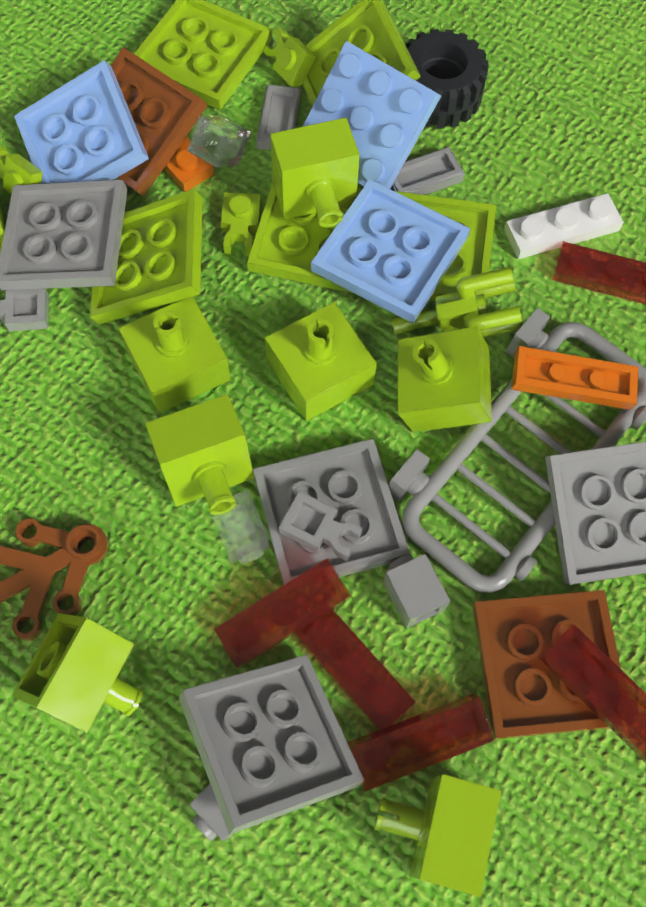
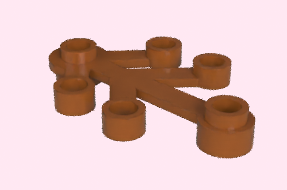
[0,518,108,641]

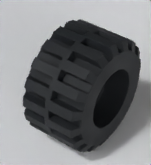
[406,29,489,129]

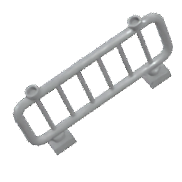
[389,308,646,593]

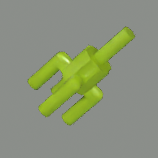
[392,266,523,338]

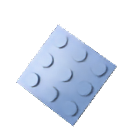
[302,41,441,189]
[14,60,149,184]
[311,179,470,324]

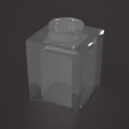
[188,115,251,168]
[208,490,269,564]

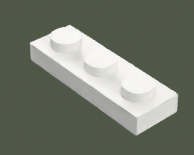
[504,193,624,259]

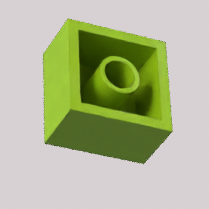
[270,117,360,228]
[118,297,231,413]
[265,302,377,421]
[398,326,492,432]
[145,394,254,515]
[12,613,142,733]
[374,774,501,897]

